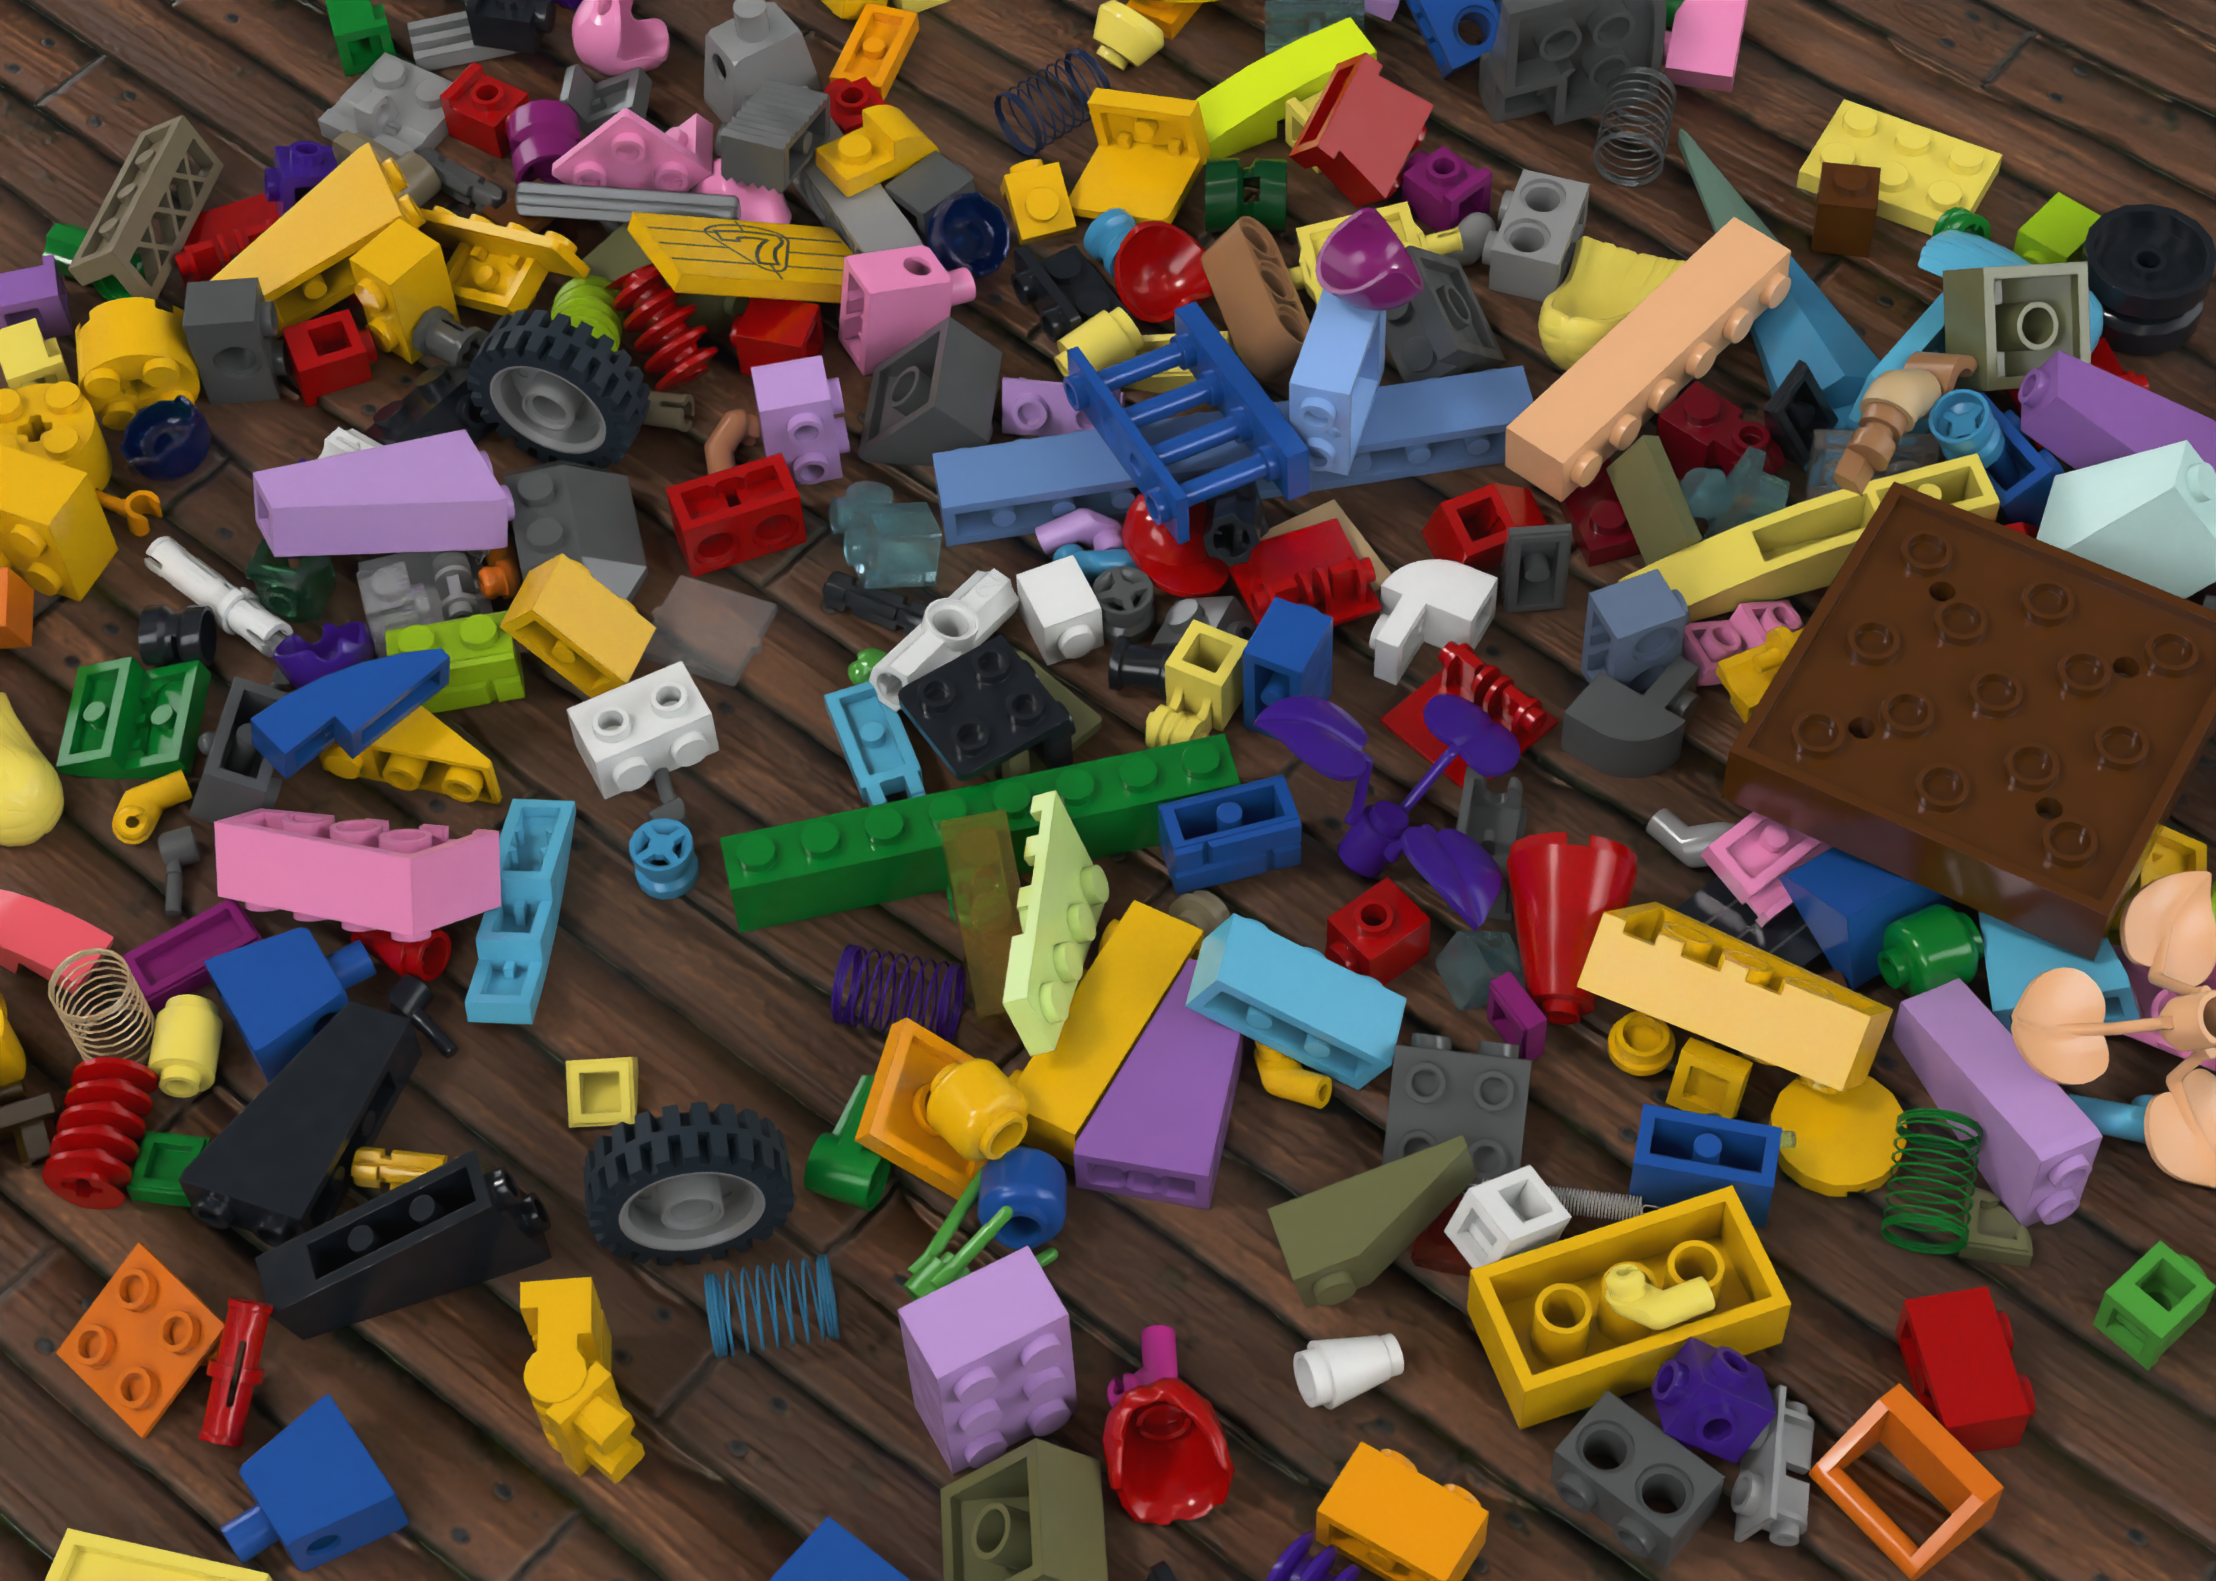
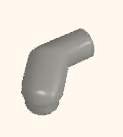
[1444,212,1496,266]
[1646,808,1736,868]

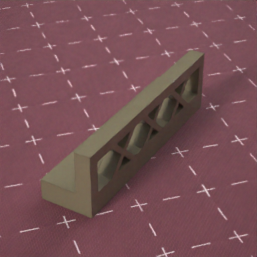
[68,115,224,302]

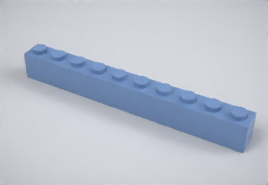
[932,365,1534,547]

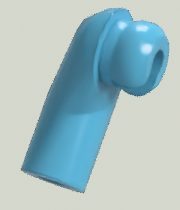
[2069,1094,2154,1144]

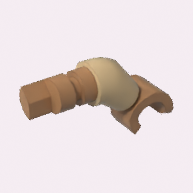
[1833,351,1978,497]

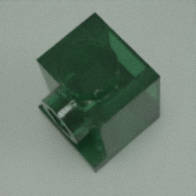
[245,536,337,623]

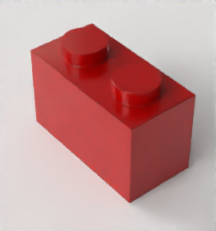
[1895,1286,2035,1453]

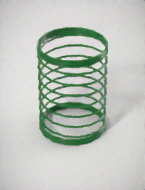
[1880,1108,1983,1254]

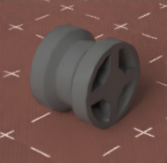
[1092,566,1155,644]

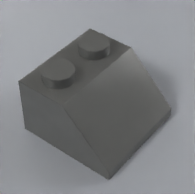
[858,316,1003,466]

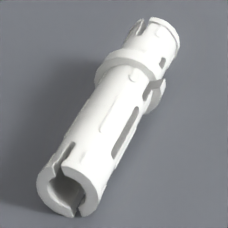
[144,536,293,657]

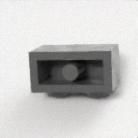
[189,676,289,823]

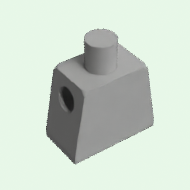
[704,0,822,122]

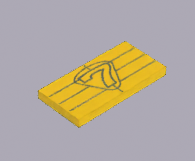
[627,212,854,303]

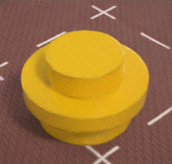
[1607,1011,1675,1076]

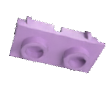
[1002,377,1125,437]

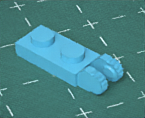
[824,681,926,807]

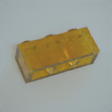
[939,809,1023,1025]

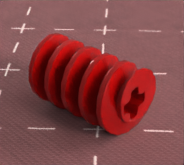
[605,263,719,392]
[41,1057,160,1210]

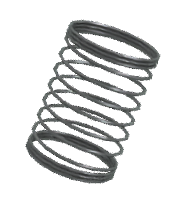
[1593,66,1677,187]

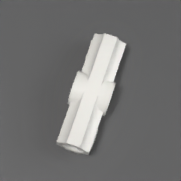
[869,568,1020,712]

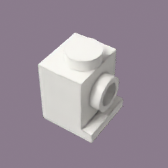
[1444,1165,1572,1269]

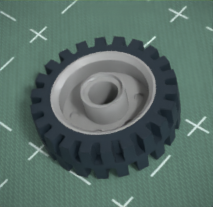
[467,309,651,469]
[583,1102,794,1266]

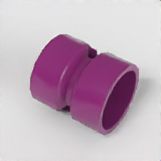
[507,99,582,187]

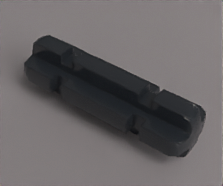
[822,571,929,635]

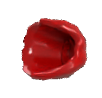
[1102,1377,1234,1526]

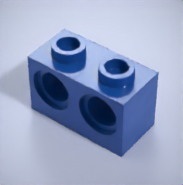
[1405,0,1501,79]

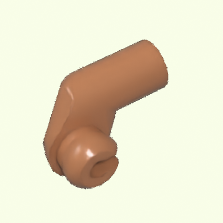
[704,409,761,475]

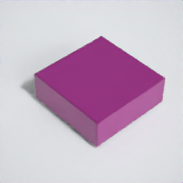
[1486,971,1547,1060]

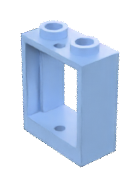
[1289,289,1386,476]

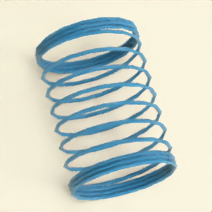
[704,1254,840,1359]

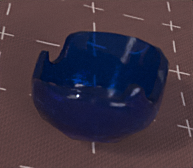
[926,191,1011,279]
[119,395,211,482]

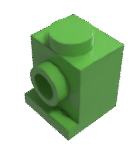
[2093,1240,2216,1371]

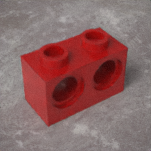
[665,453,807,578]

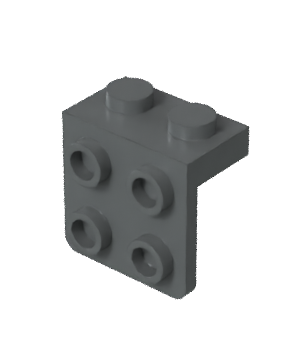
[1382,1033,1532,1191]

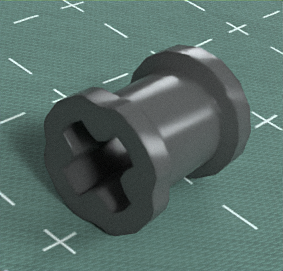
[412,306,488,368]

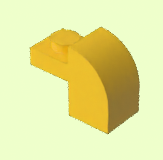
[815,105,940,198]

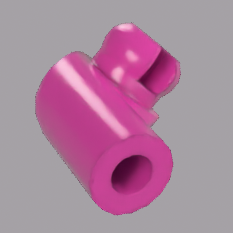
[1106,1325,1178,1408]

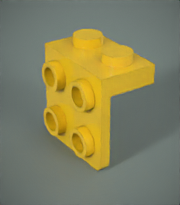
[1069,88,1211,225]

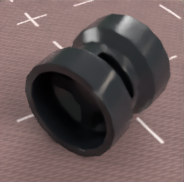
[138,605,217,667]

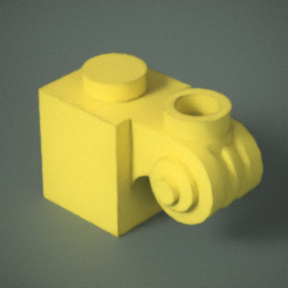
[1145,619,1249,749]

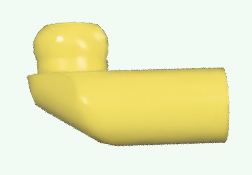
[1605,1264,1715,1330]

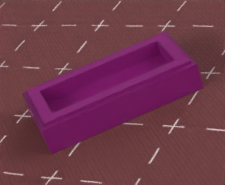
[119,899,263,1014]

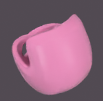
[572,0,670,77]

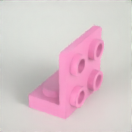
[552,108,713,192]

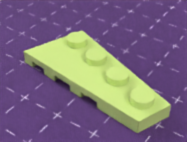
[1002,790,1109,1056]

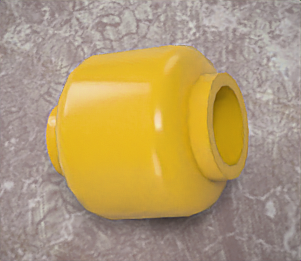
[927,1058,1028,1161]

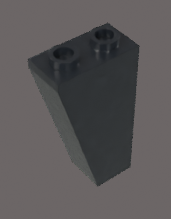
[178,1001,423,1247]
[255,1149,552,1340]

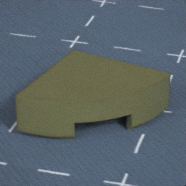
[1958,1186,2033,1268]

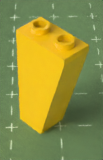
[210,142,426,338]

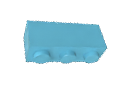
[1185,913,1407,1090]

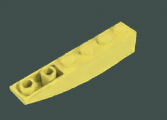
[1618,453,2000,623]

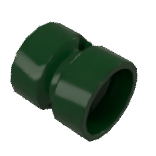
[1205,158,1287,233]

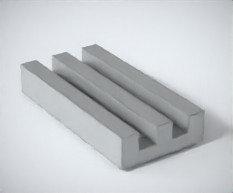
[407,11,521,71]

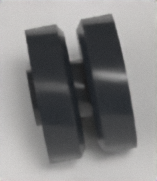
[2080,204,2216,356]

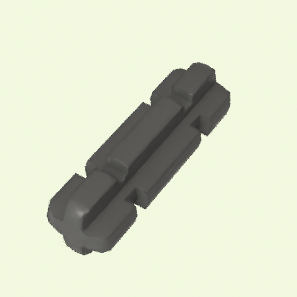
[419,148,508,213]

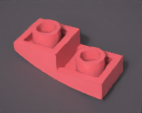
[0,889,114,996]

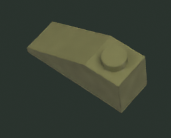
[1267,1135,1477,1309]

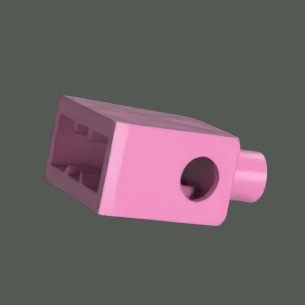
[838,245,976,376]

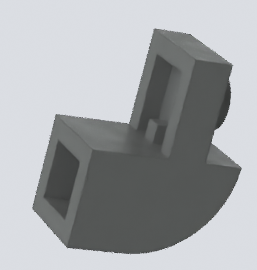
[1560,655,1700,778]

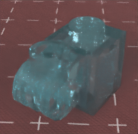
[829,481,942,589]

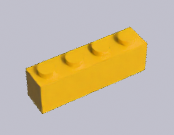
[1009,900,1204,1167]

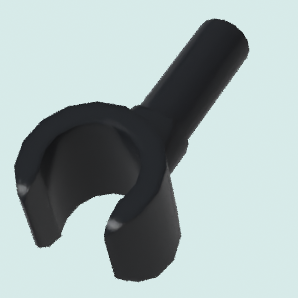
[388,974,459,1059]

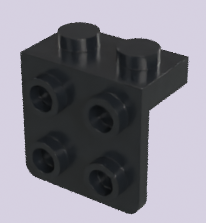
[898,634,1076,781]

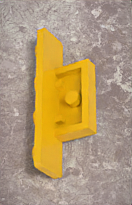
[418,206,591,316]

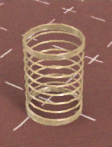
[48,948,156,1065]

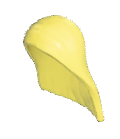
[1538,236,1685,371]
[0,692,64,847]

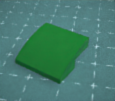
[56,656,211,779]

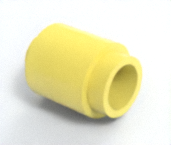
[1054,307,1145,377]
[148,994,223,1098]

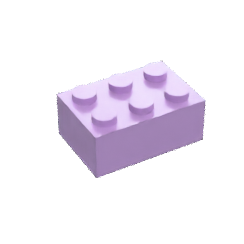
[897,1246,1078,1474]

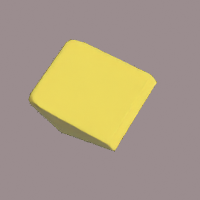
[566,1057,638,1128]

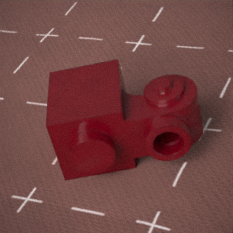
[1656,381,1785,495]

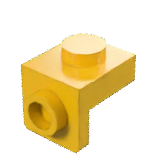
[1000,159,1077,245]

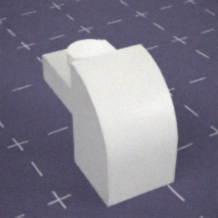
[1369,559,1498,685]

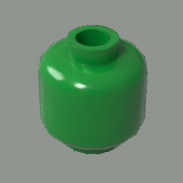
[1877,904,1984,998]

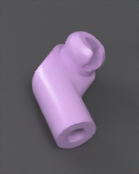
[1035,508,1125,555]

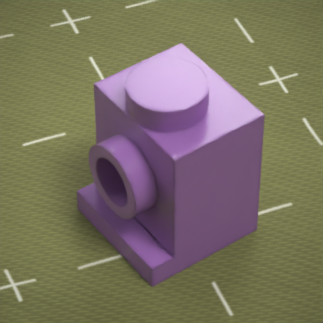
[0,254,73,340]

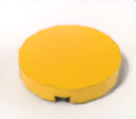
[1769,1076,1907,1197]

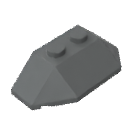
[503,459,649,603]

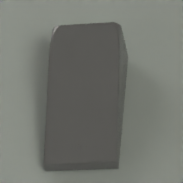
[1499,523,1572,613]

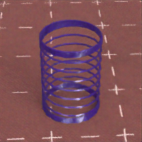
[831,943,966,1043]

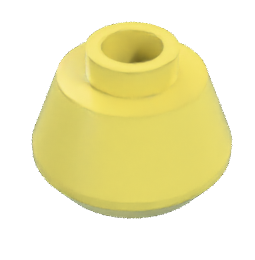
[1093,0,1164,71]

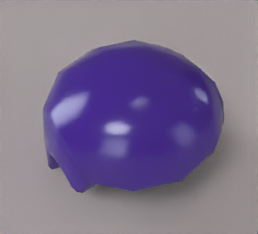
[273,621,375,689]

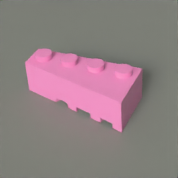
[214,808,501,942]

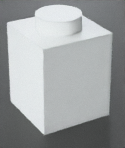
[1016,555,1104,666]

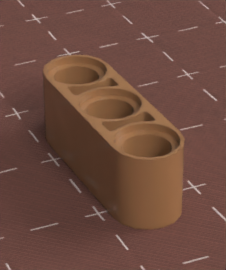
[1201,216,1310,382]

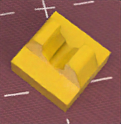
[1665,1037,1753,1119]

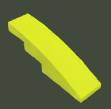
[1196,17,1377,166]

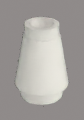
[1293,1333,1404,1410]

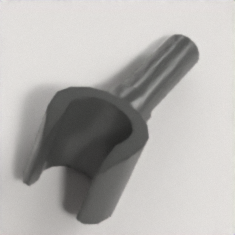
[647,767,692,833]
[158,826,202,917]

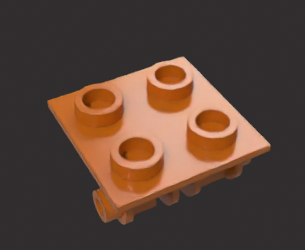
[56,1242,225,1439]

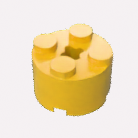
[75,297,200,431]
[0,381,112,491]

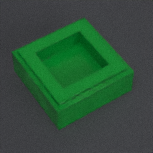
[127,1131,212,1207]

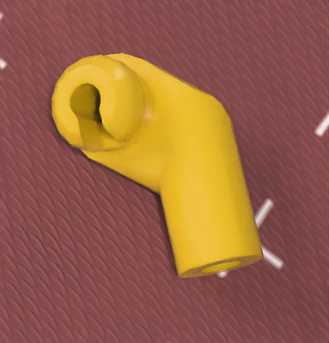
[112,769,193,845]

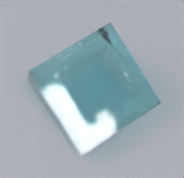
[1435,931,1526,1010]

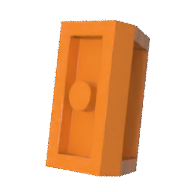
[1809,1383,2004,1581]

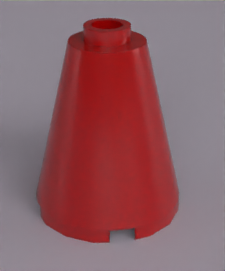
[1506,832,1638,1025]

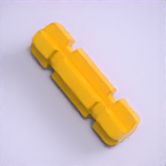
[351,1146,457,1190]

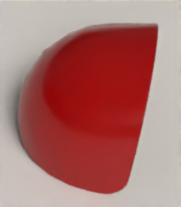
[1114,221,1214,323]

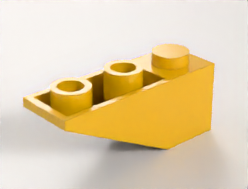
[318,705,502,805]

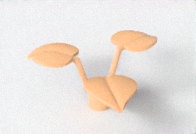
[2011,871,2216,1189]

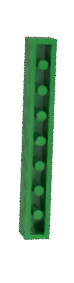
[720,733,1241,933]

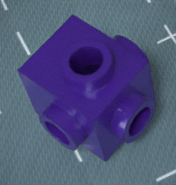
[264,141,338,217]
[1651,1337,1776,1464]

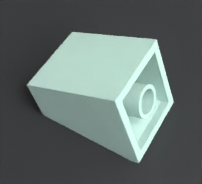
[2036,440,2216,599]

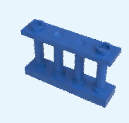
[1063,301,1310,545]

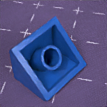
[1779,847,1953,990]

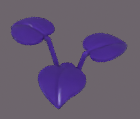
[1253,693,1520,931]

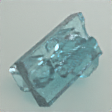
[1265,0,1365,53]
[1679,446,1790,542]

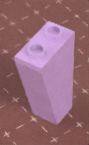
[253,429,515,557]
[1892,978,2103,1227]

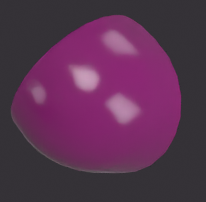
[1315,207,1425,311]

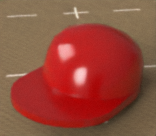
[1121,493,1229,598]

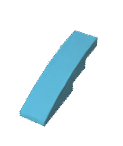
[465,799,576,1025]

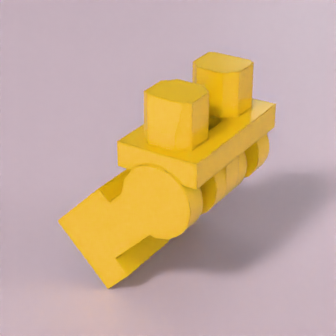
[520,1277,645,1484]

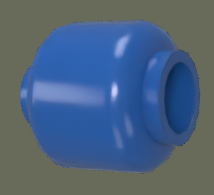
[977,1146,1068,1250]

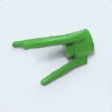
[903,1162,1059,1301]

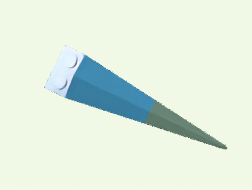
[1678,128,1922,478]

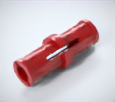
[198,1297,273,1447]

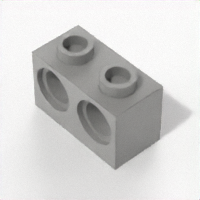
[1482,169,1590,302]

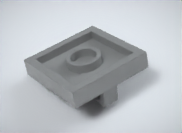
[318,52,453,157]

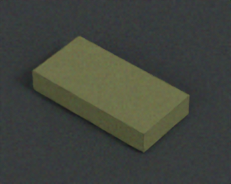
[1606,435,1702,566]

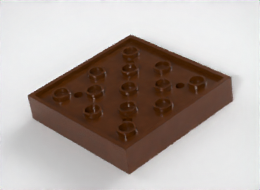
[1721,482,2216,961]

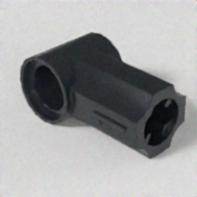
[1203,481,1270,567]

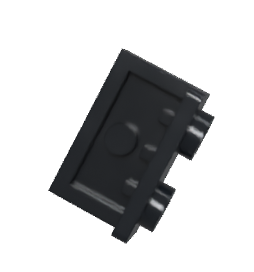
[362,365,499,445]

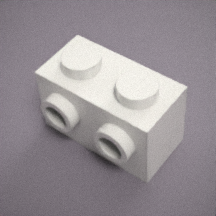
[566,661,719,799]

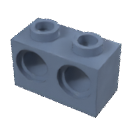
[1580,569,1690,695]

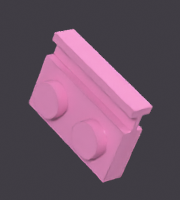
[1700,812,1833,928]

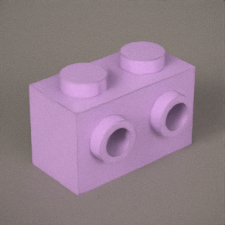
[750,355,850,486]

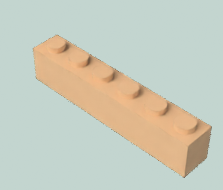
[1505,217,1791,502]

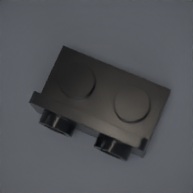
[1011,245,1133,343]

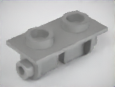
[1731,1385,1815,1546]

